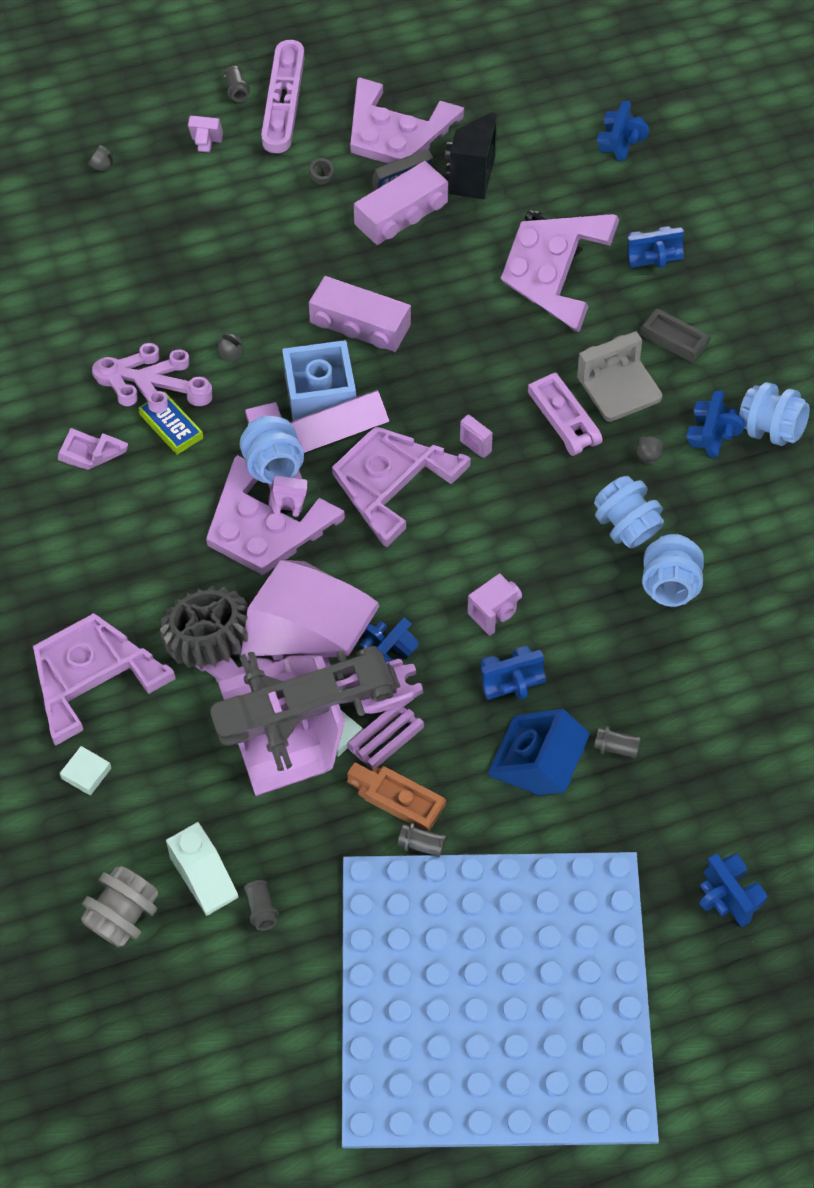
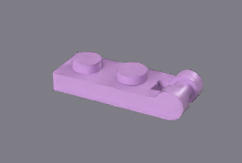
[528,372,602,456]

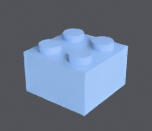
[282,340,356,421]

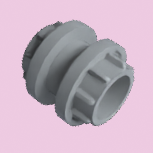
[81,866,158,947]

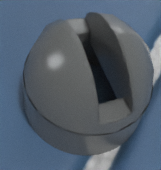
[88,144,114,171]
[309,158,334,185]
[218,333,244,361]
[636,437,664,464]

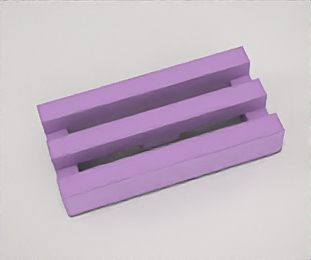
[348,707,424,771]

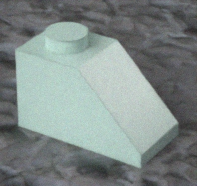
[166,822,239,916]

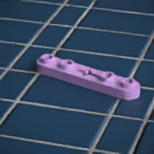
[261,40,305,153]

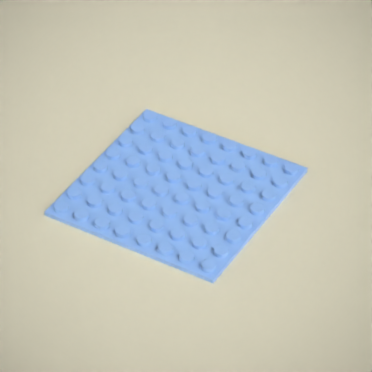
[342,852,659,1149]

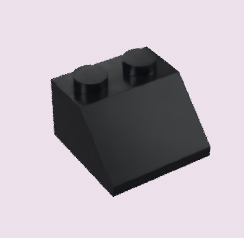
[445,112,497,199]

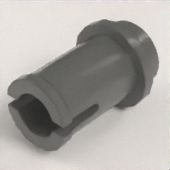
[224,66,250,102]
[594,726,640,759]
[398,823,446,858]
[244,880,279,931]

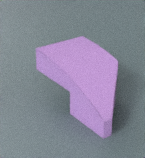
[58,428,128,470]

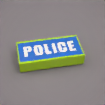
[138,392,203,455]

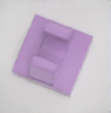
[188,116,223,153]
[268,475,307,517]

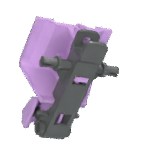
[210,646,423,796]

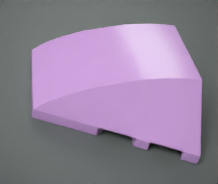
[240,560,379,661]

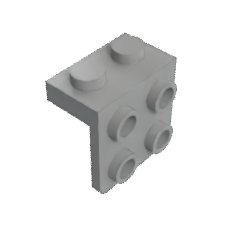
[577,331,662,422]

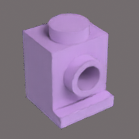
[468,573,522,636]

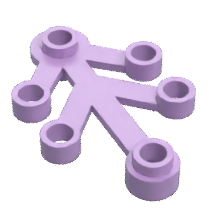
[92,343,212,413]

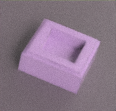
[460,414,493,458]

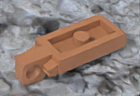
[347,762,446,831]

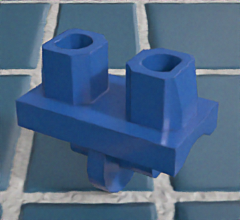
[597,101,649,161]
[627,226,684,268]
[687,391,745,458]
[358,617,420,663]
[480,646,546,700]
[700,854,767,927]

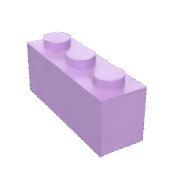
[354,161,448,245]
[309,276,411,352]

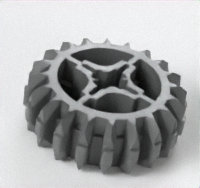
[160,585,249,670]

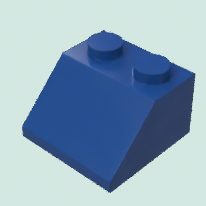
[487,709,590,795]

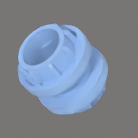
[739,382,810,446]
[239,415,304,484]
[594,476,664,548]
[642,534,704,607]

